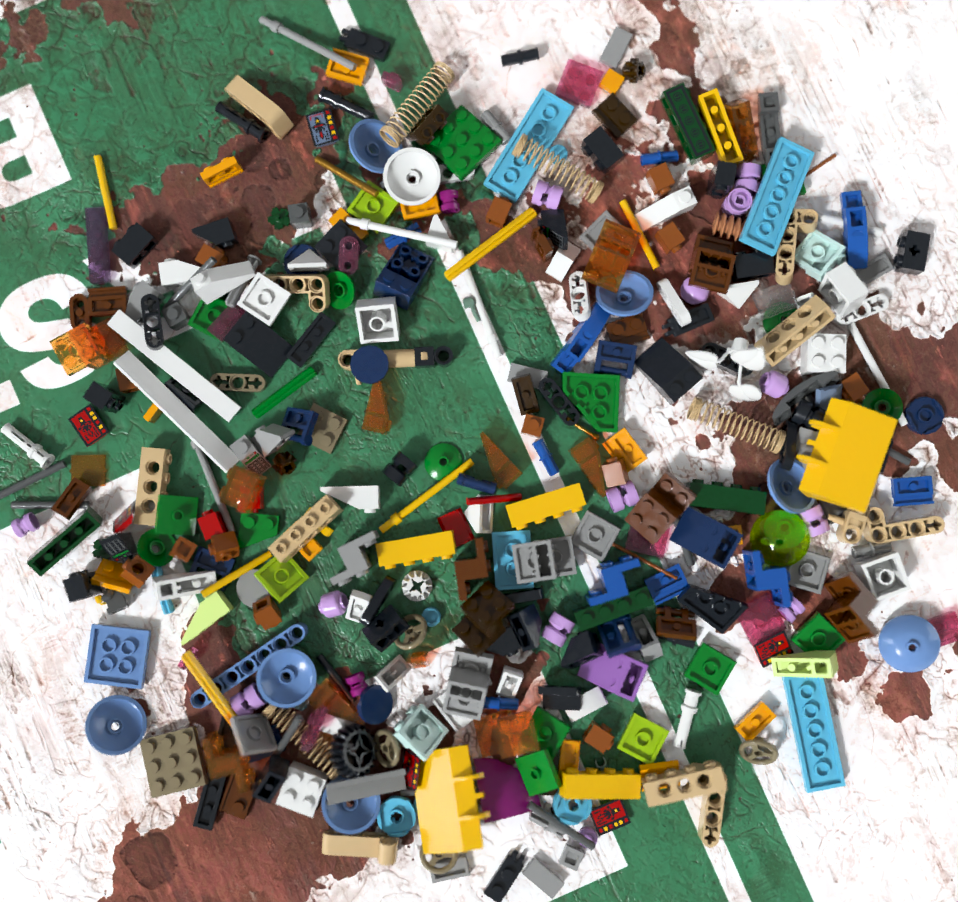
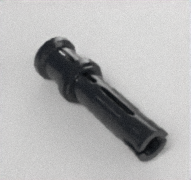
[318,86,375,120]
[215,101,270,143]

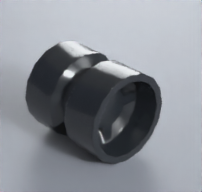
[790,399,826,432]
[382,451,418,487]

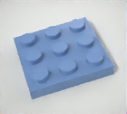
[84,623,152,689]

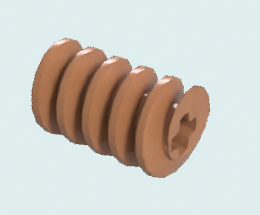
[712,211,746,244]

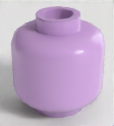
[759,370,789,398]
[318,590,349,618]

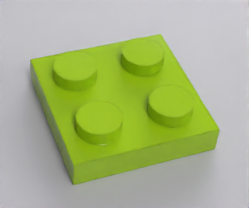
[347,180,400,234]
[254,557,309,604]
[616,712,669,764]

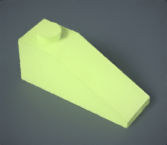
[180,590,234,645]
[771,650,839,678]

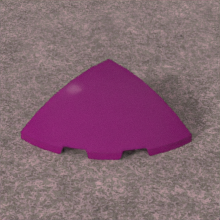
[474,757,541,823]

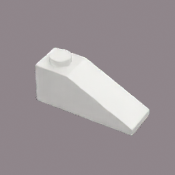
[634,186,698,232]
[158,258,200,289]
[190,261,256,305]
[320,485,381,513]
[152,570,217,601]

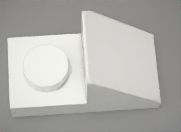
[345,589,373,623]

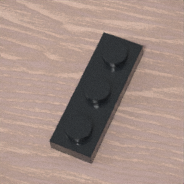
[286,312,336,369]

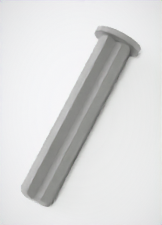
[225,254,262,308]

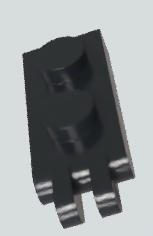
[338,28,391,62]
[661,302,715,338]
[483,849,525,902]

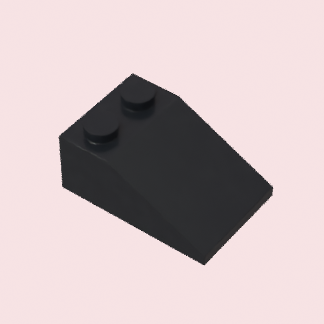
[223,311,293,378]
[634,337,703,405]

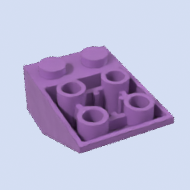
[577,643,649,702]

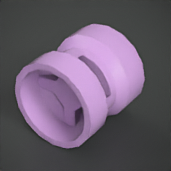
[11,512,40,538]
[778,597,806,623]

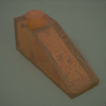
[723,98,759,162]
[362,380,392,435]
[480,432,523,490]
[569,437,606,498]
[308,678,365,725]

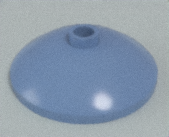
[348,119,403,173]
[596,270,654,317]
[767,459,815,514]
[878,614,941,673]
[256,648,316,708]
[85,695,147,756]
[321,774,381,834]

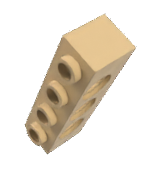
[754,295,836,367]
[133,447,172,526]
[268,495,343,563]
[641,760,727,807]

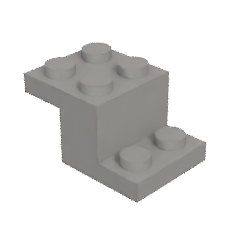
[330,530,380,587]
[512,535,577,584]
[442,646,494,720]

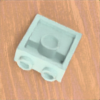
[794,230,846,282]
[393,703,449,761]

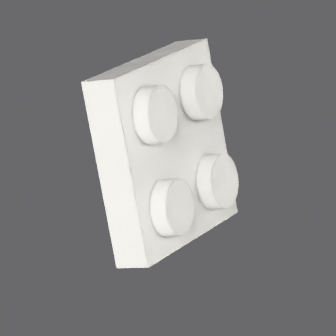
[237,272,292,326]

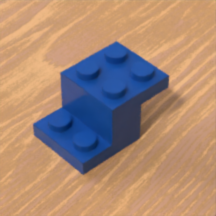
[742,549,793,608]
[585,554,641,606]

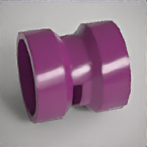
[439,189,460,214]
[345,671,369,697]

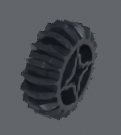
[328,724,378,779]

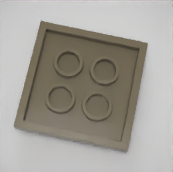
[140,725,209,798]

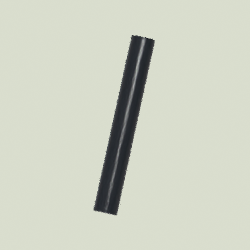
[316,654,357,704]

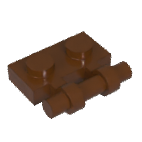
[655,605,697,641]

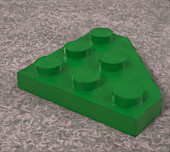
[561,372,620,433]

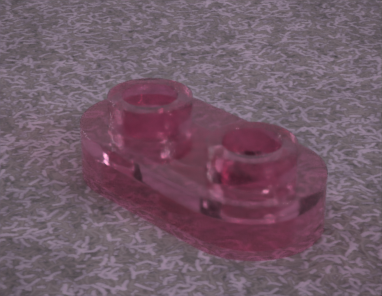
[338,236,360,275]

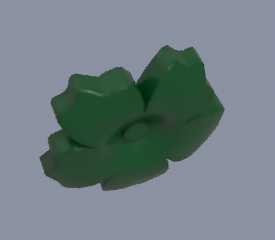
[267,207,290,230]
[92,539,111,560]

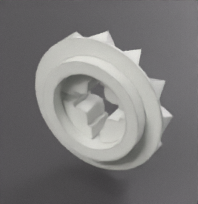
[401,570,432,601]

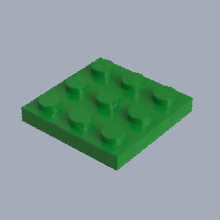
[422,104,502,181]

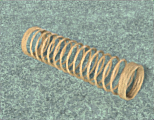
[379,61,455,148]
[511,133,605,204]
[687,397,786,454]
[262,704,339,781]

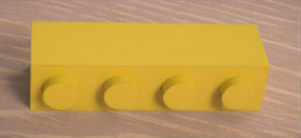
[698,88,744,165]
[505,483,586,530]
[375,530,457,569]
[559,767,641,799]

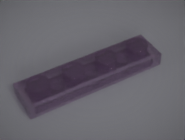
[85,207,111,284]

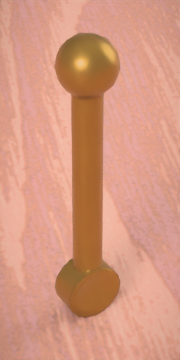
[566,417,599,441]

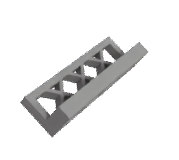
[325,769,406,805]

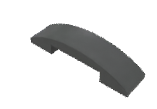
[758,92,781,168]
[772,371,840,427]

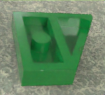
[238,512,281,549]

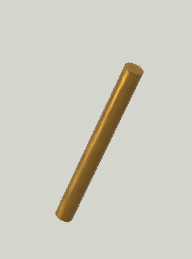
[314,156,379,197]

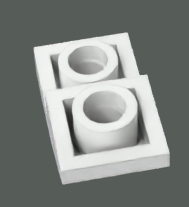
[565,686,608,723]

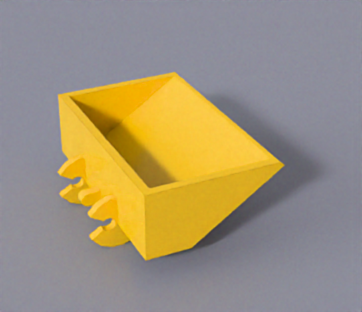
[796,398,898,513]
[415,743,490,854]

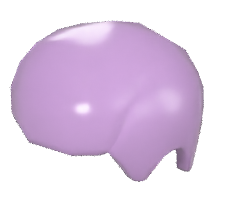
[680,277,710,305]

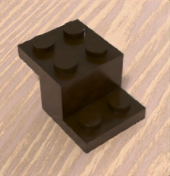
[452,580,515,657]

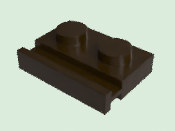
[592,93,638,140]

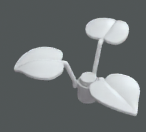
[685,337,765,401]

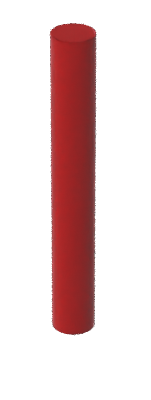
[466,493,522,505]

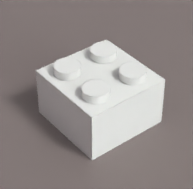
[818,262,870,319]
[355,296,400,344]
[800,333,847,375]
[853,551,912,601]
[276,761,329,818]

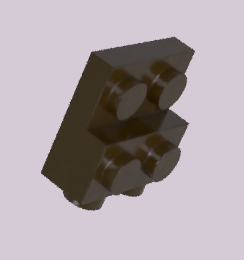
[406,104,449,146]

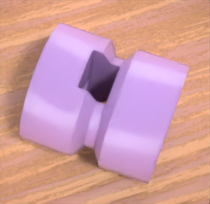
[734,163,762,197]
[531,179,564,210]
[722,188,752,220]
[605,480,639,513]
[797,503,831,538]
[540,611,575,647]
[230,682,267,716]

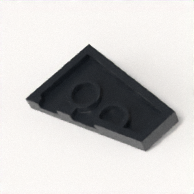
[677,584,748,634]

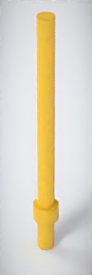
[379,458,474,533]

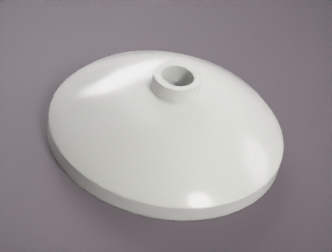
[383,147,441,206]

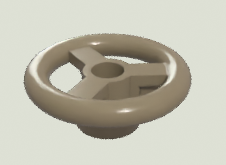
[394,614,428,650]
[373,729,401,768]
[738,737,779,765]
[419,844,458,874]

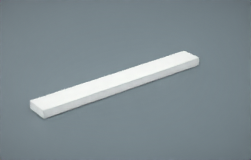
[107,309,242,422]
[114,350,240,473]

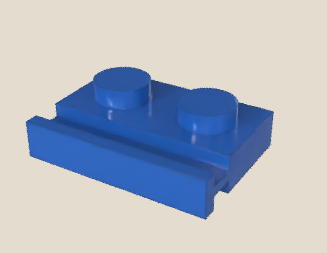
[890,476,934,507]
[643,563,689,606]

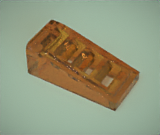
[407,651,430,668]

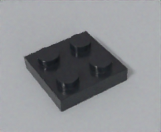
[314,219,369,272]

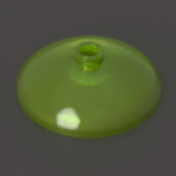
[750,510,810,567]

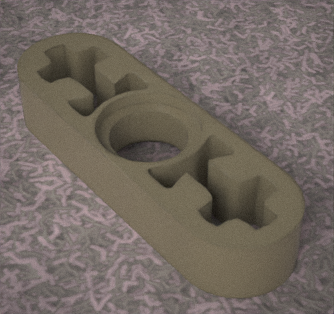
[210,373,267,393]

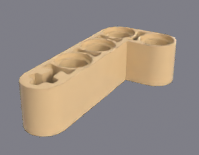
[224,75,294,140]
[775,209,819,286]
[263,274,330,313]
[863,507,945,543]
[691,763,727,848]
[322,830,399,866]

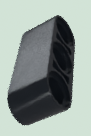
[698,342,754,378]

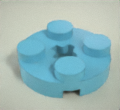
[553,789,592,825]
[377,796,416,837]

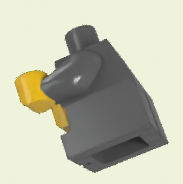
[94,588,129,615]

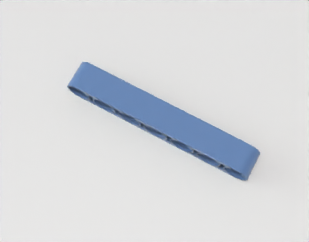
[190,622,308,708]

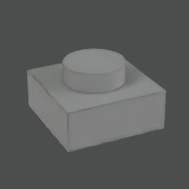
[558,843,584,871]

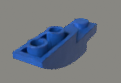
[839,190,868,270]
[550,301,610,373]

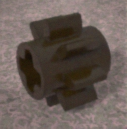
[622,58,646,83]
[272,451,297,476]

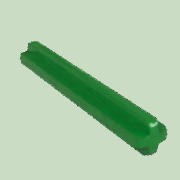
[252,367,317,418]

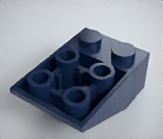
[373,242,434,311]
[669,507,743,570]

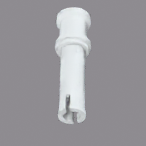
[0,423,55,469]
[673,688,702,749]

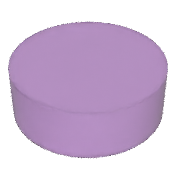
[579,827,598,848]

